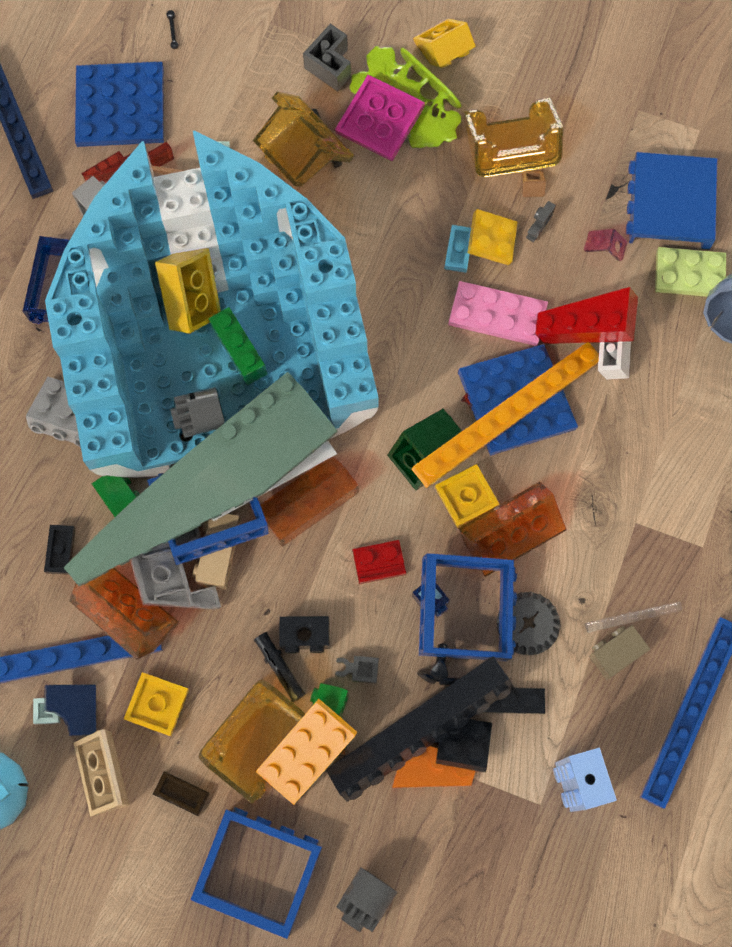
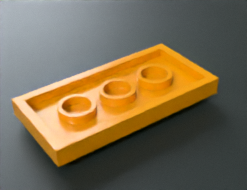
[256,699,357,805]

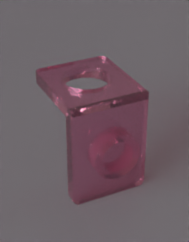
[584,229,627,261]

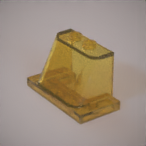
[253,91,355,187]

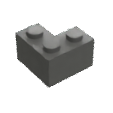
[303,23,351,92]

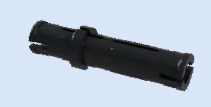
[254,632,306,703]

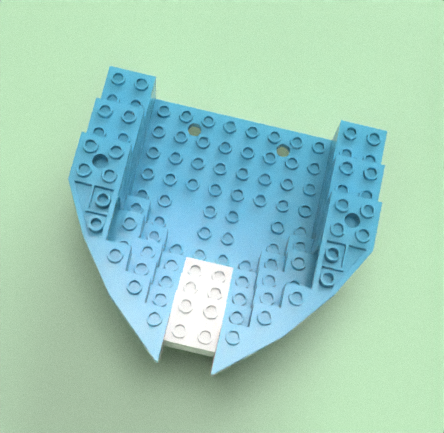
[45,131,379,478]

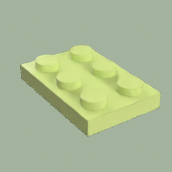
[655,247,726,297]

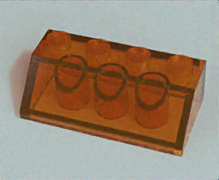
[260,457,359,547]
[458,482,566,577]
[69,567,179,660]

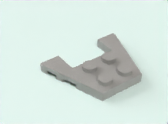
[130,527,221,610]

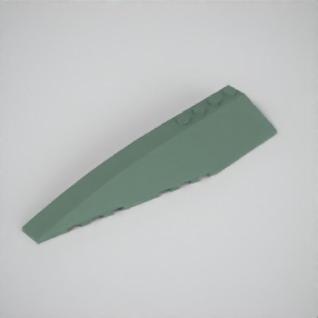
[64,372,338,587]

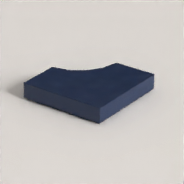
[44,685,96,736]

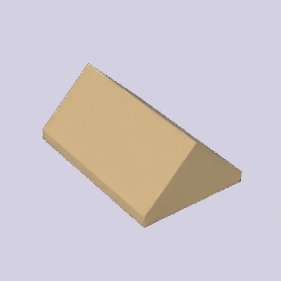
[73,729,129,817]

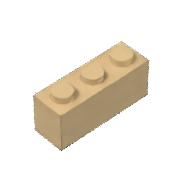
[193,514,241,590]

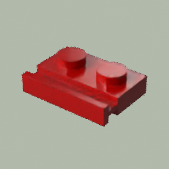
[352,540,406,584]

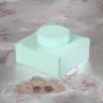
[33,698,60,725]

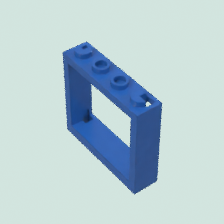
[147,473,269,565]
[419,553,517,661]
[190,807,322,939]

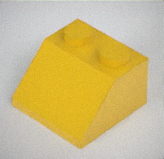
[413,18,476,68]

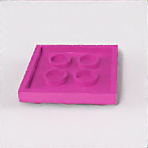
[335,75,425,161]

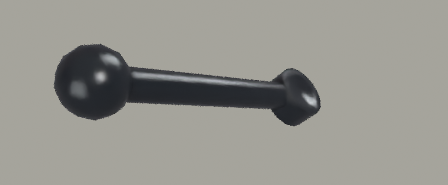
[166,10,179,49]

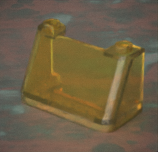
[464,98,563,177]
[198,679,306,804]

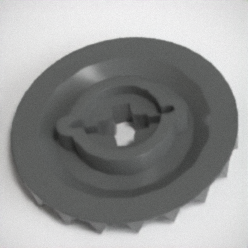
[497,592,561,655]

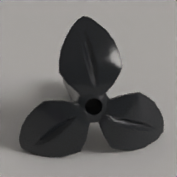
[417,643,459,685]

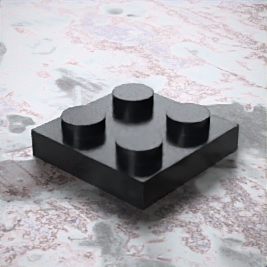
[436,719,492,773]

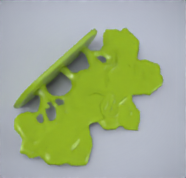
[350,46,462,148]

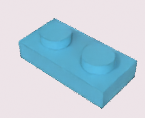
[444,225,471,273]

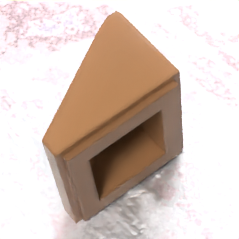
[521,171,546,197]

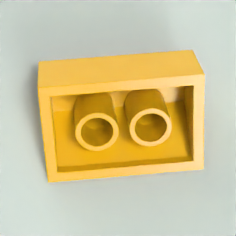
[155,248,221,334]

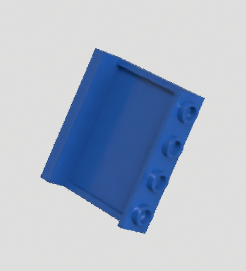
[626,152,717,250]

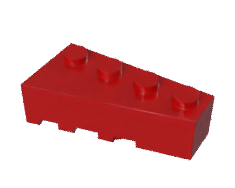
[535,287,638,344]

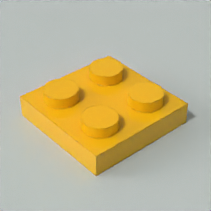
[467,209,518,265]
[435,464,500,528]
[124,672,189,737]

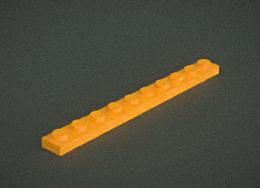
[412,343,599,488]

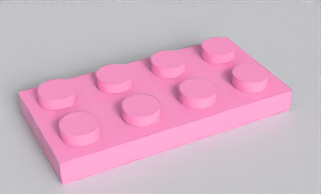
[448,281,548,346]

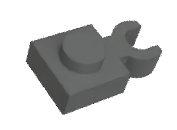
[526,201,556,243]
[335,656,379,684]

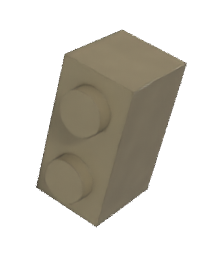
[589,625,650,680]

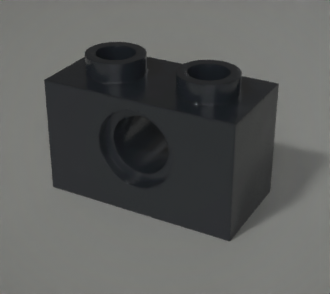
[279,616,330,654]

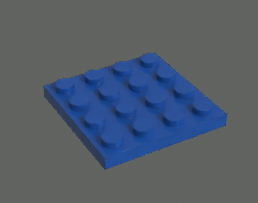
[75,62,164,147]
[458,344,578,456]

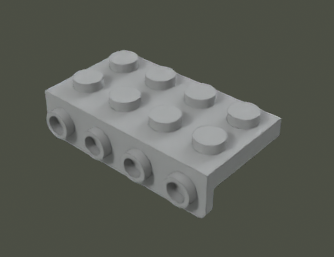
[26,377,81,447]

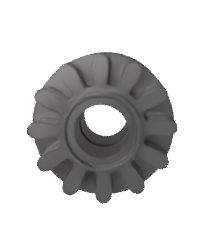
[170,387,225,438]
[336,867,398,932]

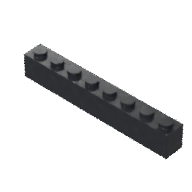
[326,656,514,802]

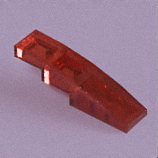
[81,141,174,183]

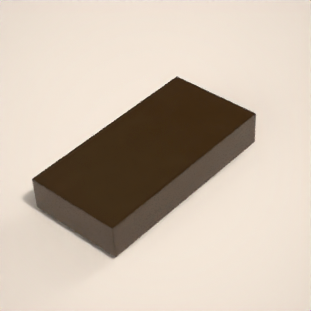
[153,771,209,816]

